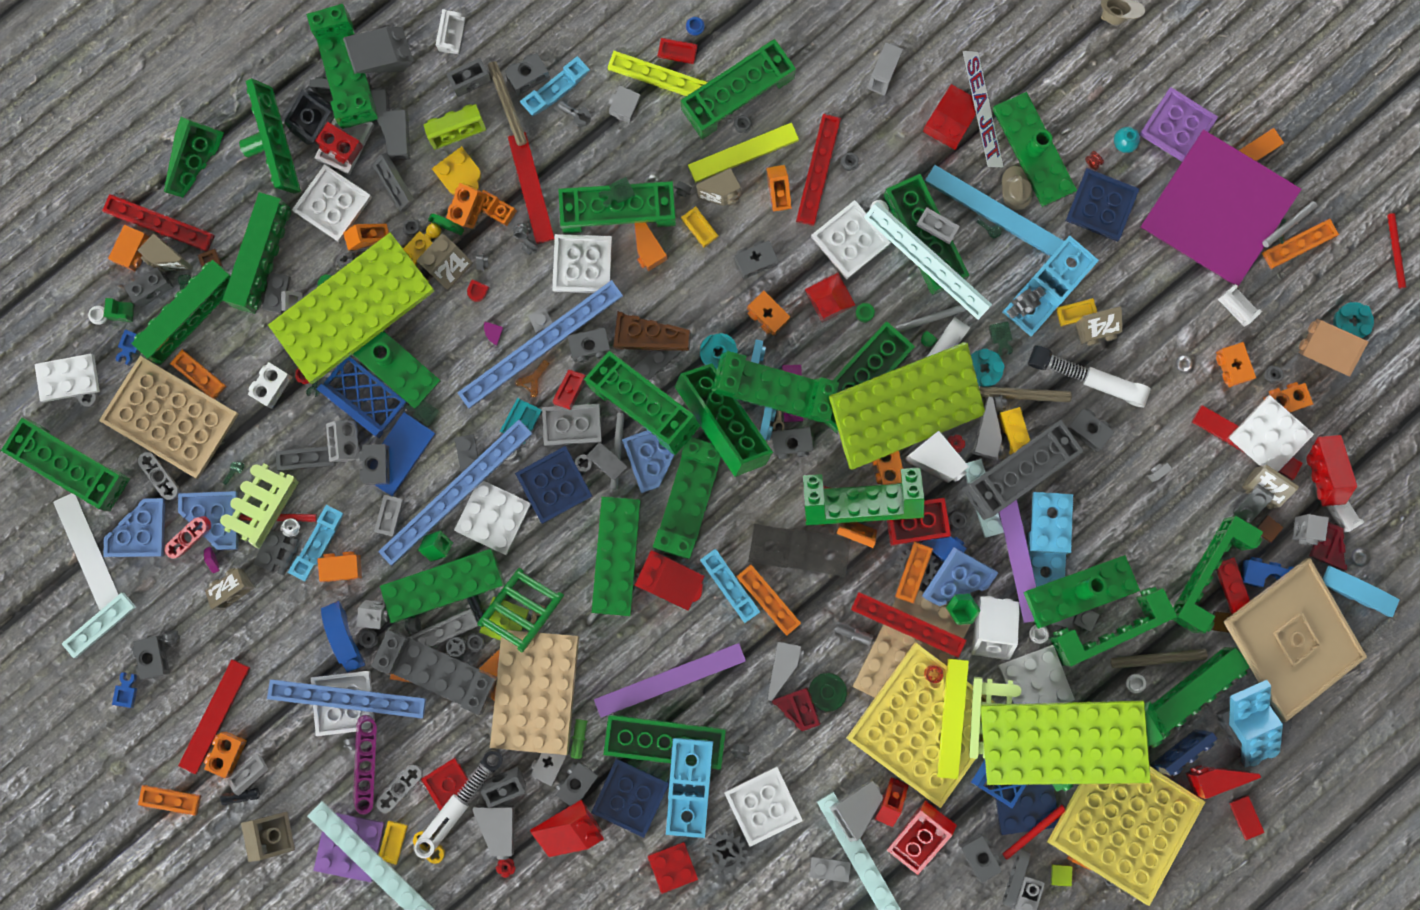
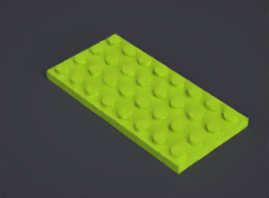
[268,233,435,384]
[829,342,985,470]
[981,701,1151,785]

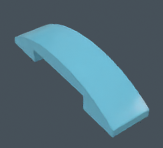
[520,56,590,116]
[288,505,344,582]
[700,549,760,623]

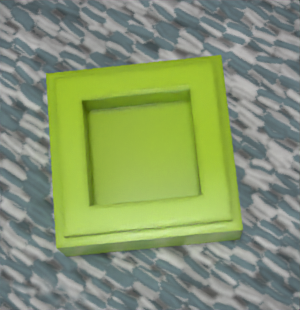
[1051,864,1073,887]

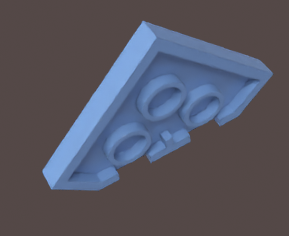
[622,430,675,494]
[178,491,238,550]
[103,498,165,557]
[922,547,998,606]

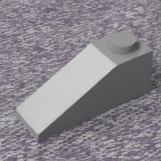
[972,396,1003,460]
[767,642,804,701]

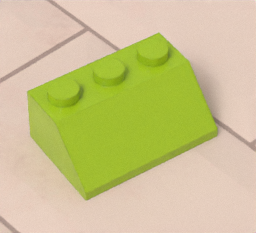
[423,104,486,150]

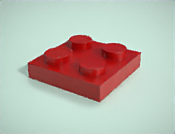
[421,757,469,811]
[648,841,698,894]

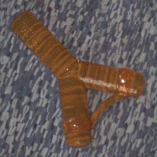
[515,360,550,398]

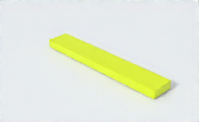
[607,51,707,96]
[688,123,799,183]
[937,659,969,779]

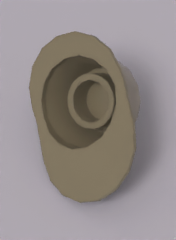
[1100,0,1145,25]
[1002,166,1032,210]

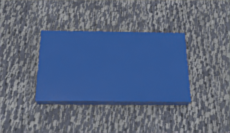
[370,412,436,497]

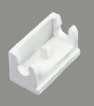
[436,9,465,55]
[1218,284,1262,327]
[1326,501,1364,532]

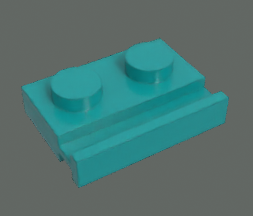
[500,398,542,444]

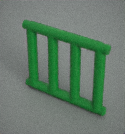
[477,568,564,653]

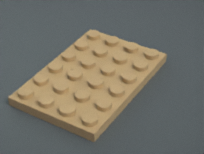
[99,356,239,479]
[852,590,971,698]
[490,630,579,755]

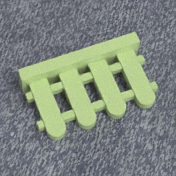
[220,463,299,549]
[969,677,1022,759]

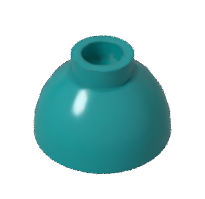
[1114,127,1140,153]

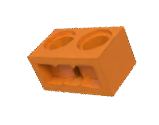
[446,183,487,229]
[1263,382,1313,413]
[872,451,903,485]
[204,732,247,779]

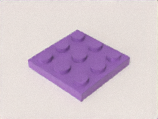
[1139,87,1218,162]
[313,813,385,882]

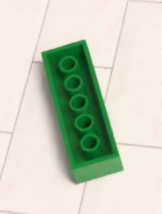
[884,174,970,296]
[223,192,291,314]
[131,260,231,365]
[824,321,915,434]
[675,363,773,477]
[591,497,641,616]
[380,549,505,623]
[1152,647,1250,739]
[603,714,726,770]

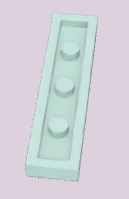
[965,459,1004,538]
[62,593,136,658]

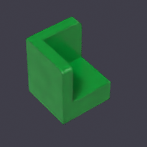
[103,298,135,322]
[418,531,453,562]
[946,594,980,625]

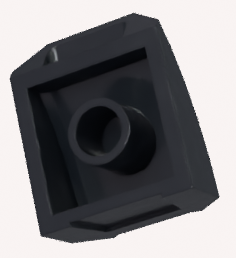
[284,89,334,145]

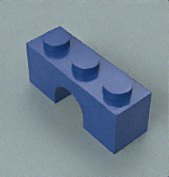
[1240,557,1294,587]

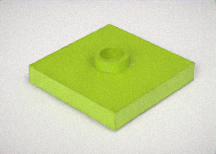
[479,596,530,641]

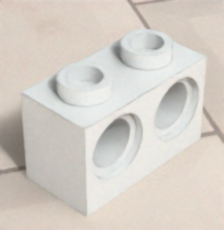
[248,362,292,409]

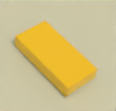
[681,206,719,248]
[1056,298,1097,327]
[379,820,408,865]

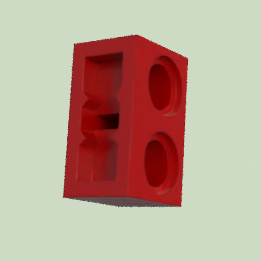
[315,122,364,165]

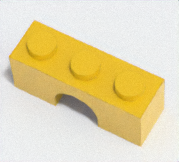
[997,407,1030,455]

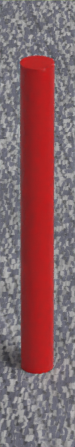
[1387,213,1406,289]
[239,513,317,522]
[1002,804,1066,860]

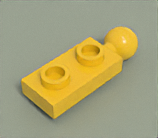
[403,223,441,265]

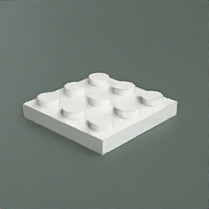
[292,164,372,243]
[811,200,891,279]
[552,234,612,293]
[1228,395,1314,472]
[454,481,531,555]
[998,645,1075,704]
[311,671,375,736]
[724,766,803,847]

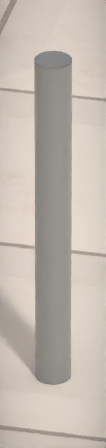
[1262,201,1317,247]
[895,305,967,332]
[610,413,625,490]

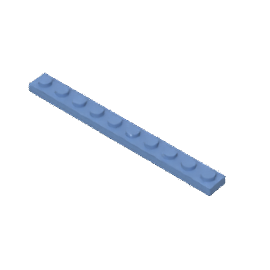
[458,280,623,409]
[378,420,533,566]

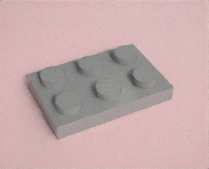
[542,404,602,446]

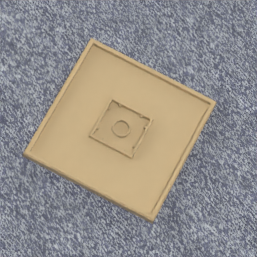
[1223,558,1367,722]

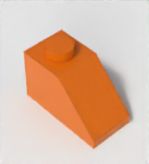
[766,165,792,212]
[343,224,389,251]

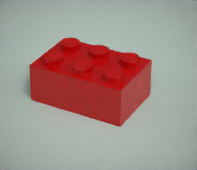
[1306,435,1357,507]
[887,498,951,546]

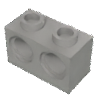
[326,421,360,462]
[1292,514,1329,546]

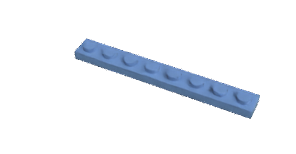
[267,679,427,718]

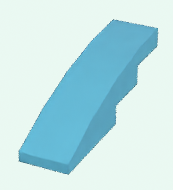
[1323,566,1400,617]

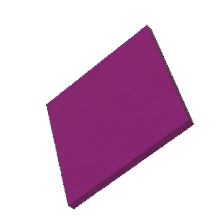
[1140,129,1302,286]

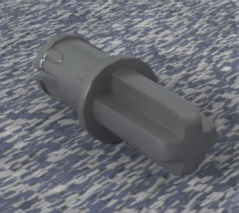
[834,622,873,646]

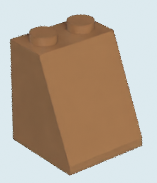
[1299,319,1369,377]

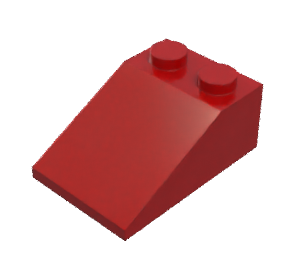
[923,84,976,150]
[635,550,705,611]
[1186,765,1261,799]
[530,800,604,857]
[887,800,957,875]

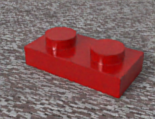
[553,369,586,410]

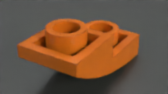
[481,190,517,226]

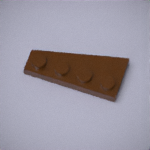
[613,311,691,351]

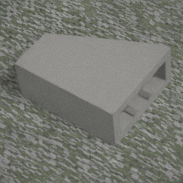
[868,43,903,96]
[829,781,883,842]
[473,806,515,860]

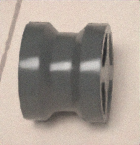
[446,637,468,657]

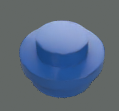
[686,17,704,36]

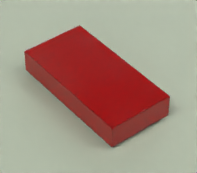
[657,38,698,64]
[1229,795,1265,840]

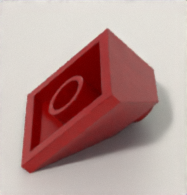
[805,273,856,323]

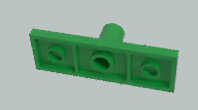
[239,78,301,194]
[992,92,1077,208]
[352,331,441,410]
[1023,555,1140,629]

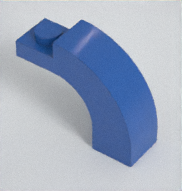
[321,601,365,673]

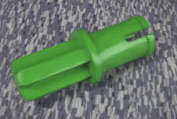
[570,719,588,759]

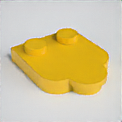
[432,146,481,196]

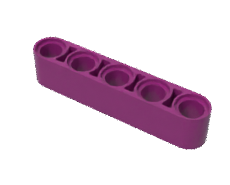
[353,715,377,815]

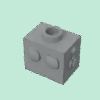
[609,86,640,123]
[357,600,389,629]

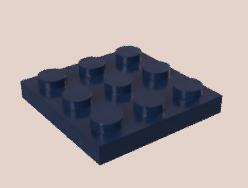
[1065,168,1139,242]
[515,446,593,524]
[1150,729,1218,776]
[591,758,669,838]
[993,784,1059,835]

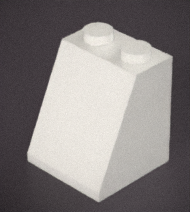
[904,431,969,483]
[971,596,1020,660]

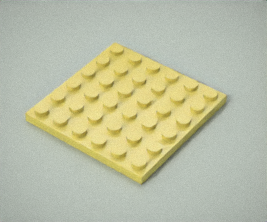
[846,643,995,808]
[1047,767,1205,906]

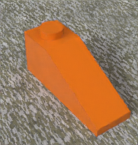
[635,222,667,272]

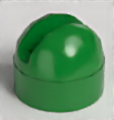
[921,331,938,347]

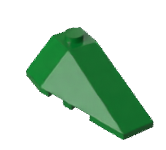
[164,117,224,198]

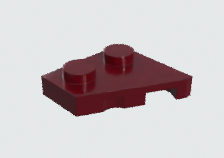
[1309,522,1347,571]
[772,687,821,731]

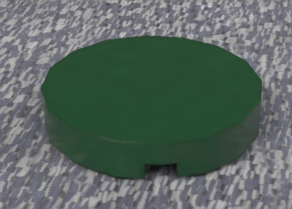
[808,673,847,712]

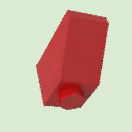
[875,777,909,827]

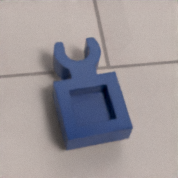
[116,330,139,366]
[112,672,137,708]

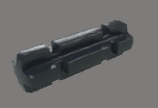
[467,595,485,622]
[220,788,260,805]

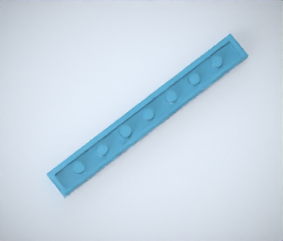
[925,165,1064,257]

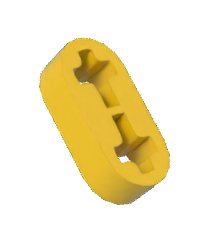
[413,830,445,864]

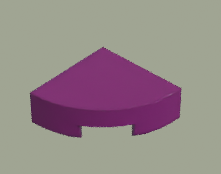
[484,321,504,346]
[204,546,220,574]

